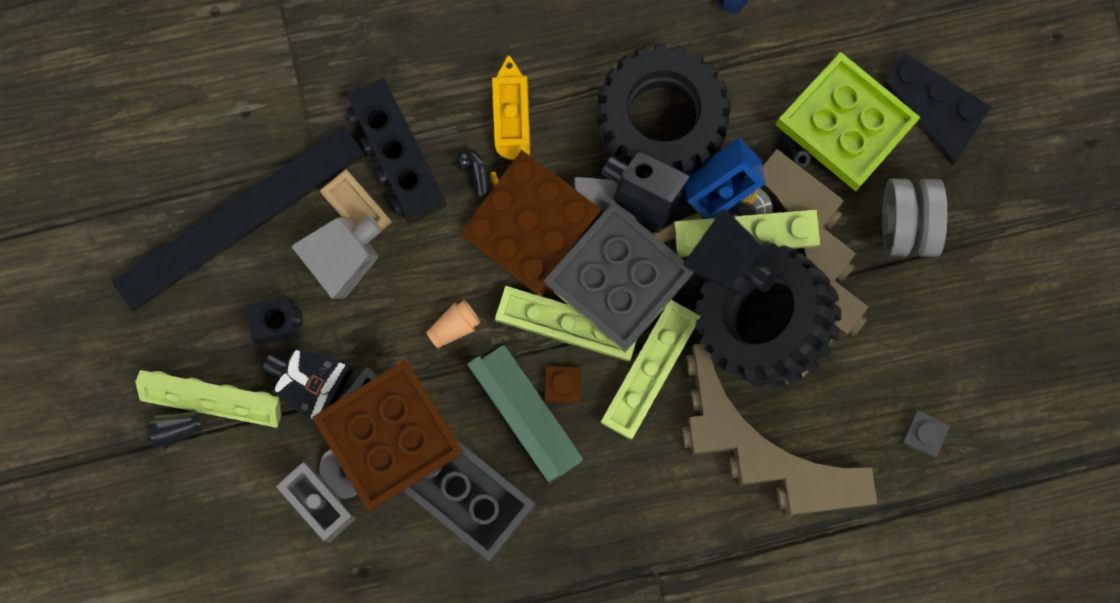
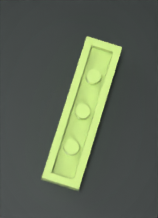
[674,210,820,258]
[495,286,636,362]
[601,300,701,441]
[135,370,281,428]

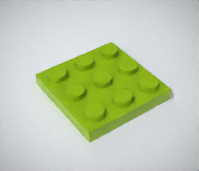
[775,52,921,191]

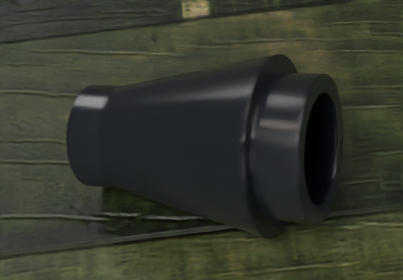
[146,410,203,450]

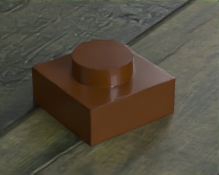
[545,367,581,404]

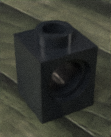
[246,297,303,345]

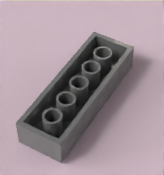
[341,367,536,562]

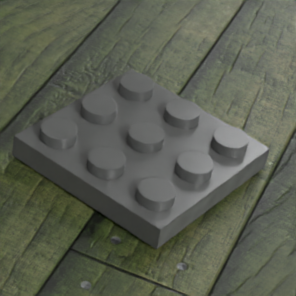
[543,202,694,353]

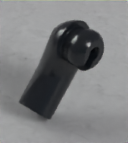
[779,131,811,168]
[457,149,492,196]

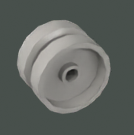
[882,178,947,257]

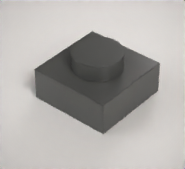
[901,410,950,459]

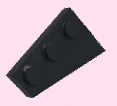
[883,52,991,166]

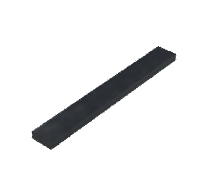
[112,126,365,312]

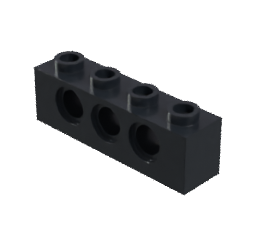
[345,78,447,224]

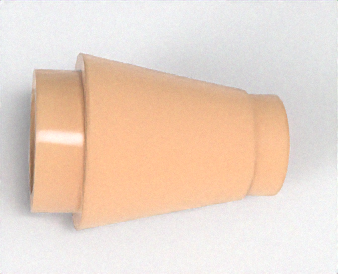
[426,300,480,349]

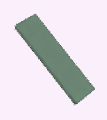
[467,346,583,484]

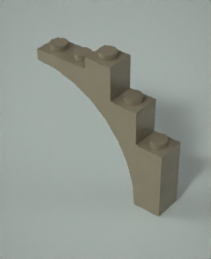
[760,149,868,385]
[682,344,877,516]

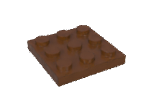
[460,150,605,297]
[312,359,464,512]

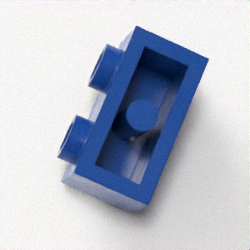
[685,137,766,219]

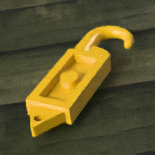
[490,56,531,187]

